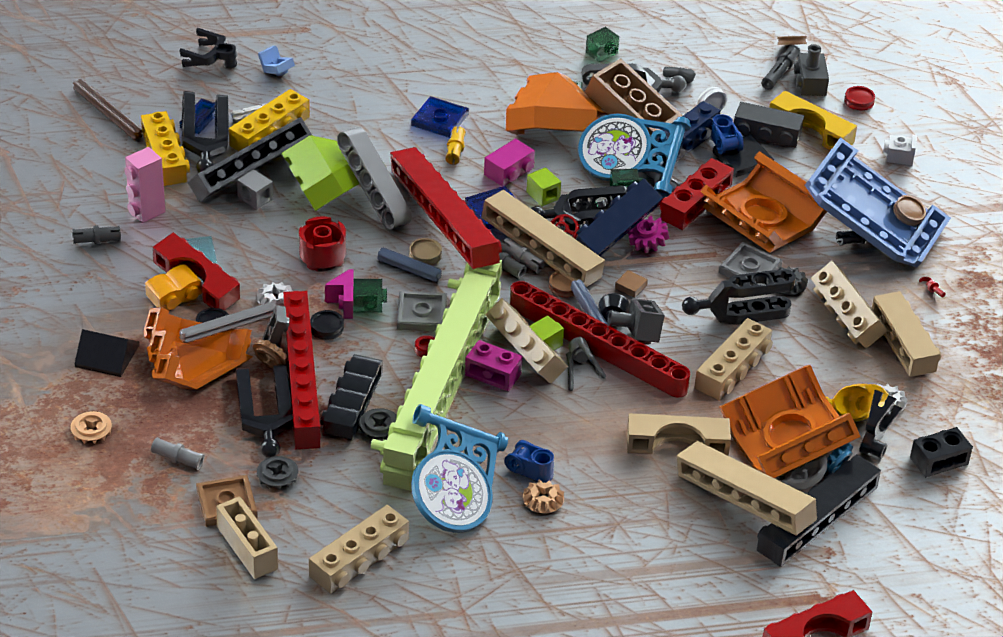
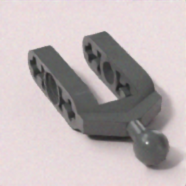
[581,64,686,93]

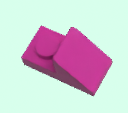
[325,269,354,319]

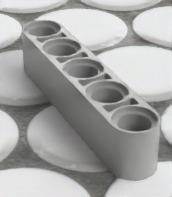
[337,127,412,229]

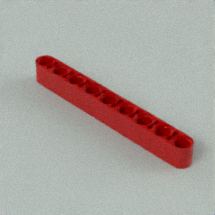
[510,281,690,398]

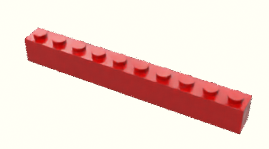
[390,147,502,269]

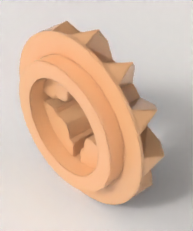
[71,411,112,444]
[523,479,564,513]

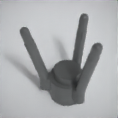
[566,337,606,391]

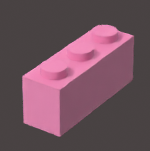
[125,147,165,223]

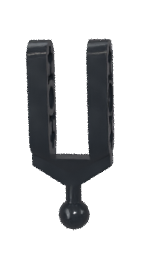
[181,91,229,173]
[531,186,628,231]
[682,269,796,325]
[236,365,293,458]

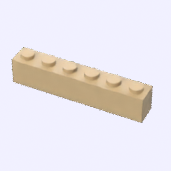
[482,190,605,287]
[677,441,817,535]

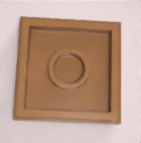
[196,475,258,527]

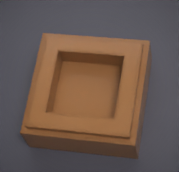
[615,270,648,298]

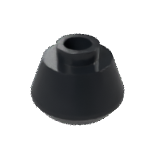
[598,293,630,323]

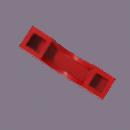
[152,232,240,310]
[762,590,873,637]

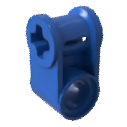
[710,114,744,154]
[504,440,554,483]

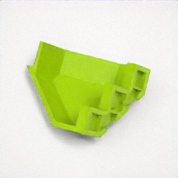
[282,135,385,211]

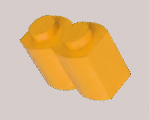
[145,265,202,310]

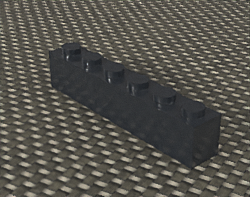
[187,117,313,202]
[756,454,881,567]

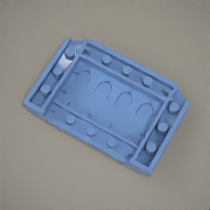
[805,138,951,267]

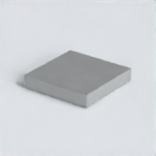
[718,242,783,285]
[397,291,447,331]

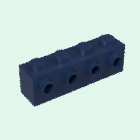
[652,101,721,168]
[576,179,663,257]

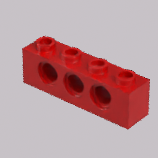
[659,158,734,231]

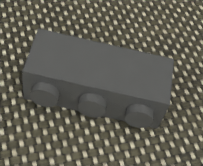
[734,101,804,148]

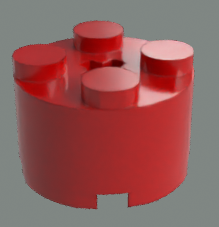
[299,216,346,270]

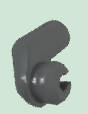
[663,67,696,83]

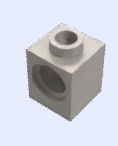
[237,170,273,209]

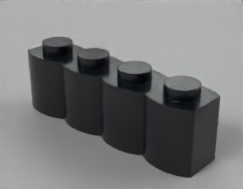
[320,354,383,440]

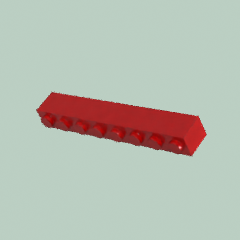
[283,291,320,450]

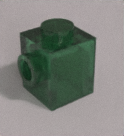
[585,27,620,63]
[353,279,387,313]

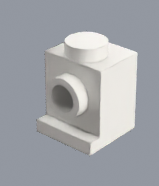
[883,135,917,166]

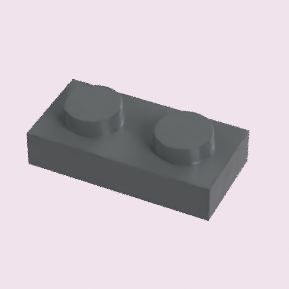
[262,305,290,348]

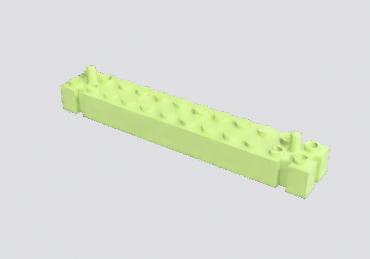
[371,260,502,491]

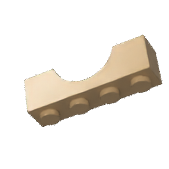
[485,298,568,384]
[627,413,731,456]

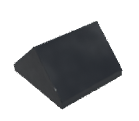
[74,329,140,377]

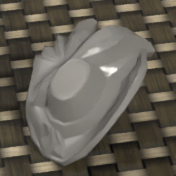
[782,454,828,490]

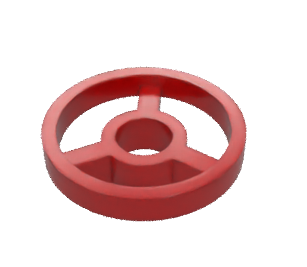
[551,214,579,239]

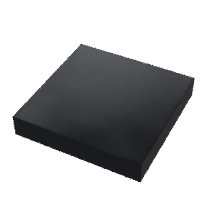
[713,135,774,177]

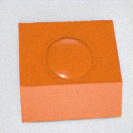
[700,151,827,253]
[719,365,861,478]

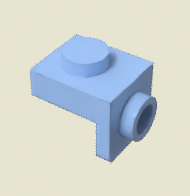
[258,46,295,76]

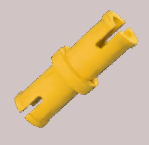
[445,126,466,164]

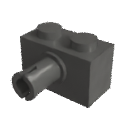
[794,44,829,96]
[608,298,665,345]

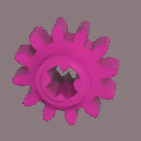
[628,216,669,253]

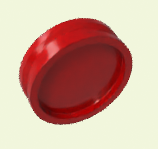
[844,86,875,111]

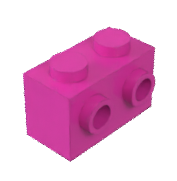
[465,340,523,392]

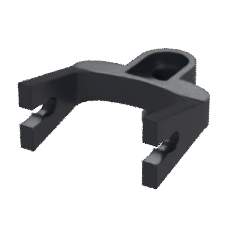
[179,28,238,69]
[859,390,902,459]

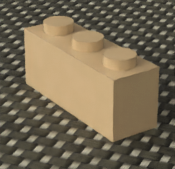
[216,496,278,579]

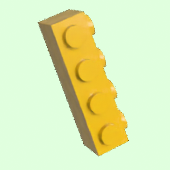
[229,89,310,151]
[140,111,190,186]

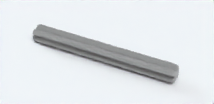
[179,300,284,343]

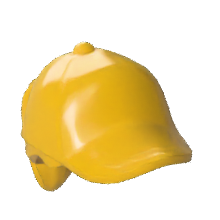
[826,384,888,421]

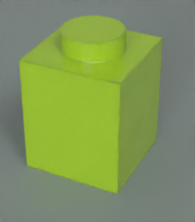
[526,167,561,207]
[530,316,564,351]

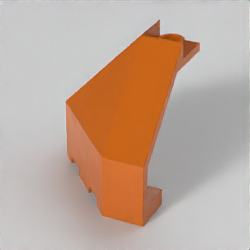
[506,72,607,135]
[143,307,253,389]

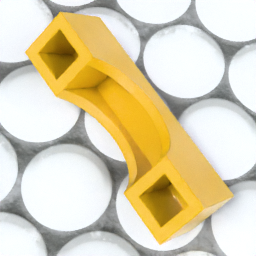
[769,90,857,150]

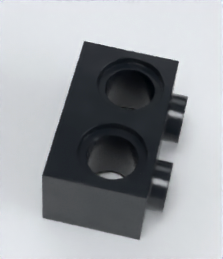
[910,427,973,478]

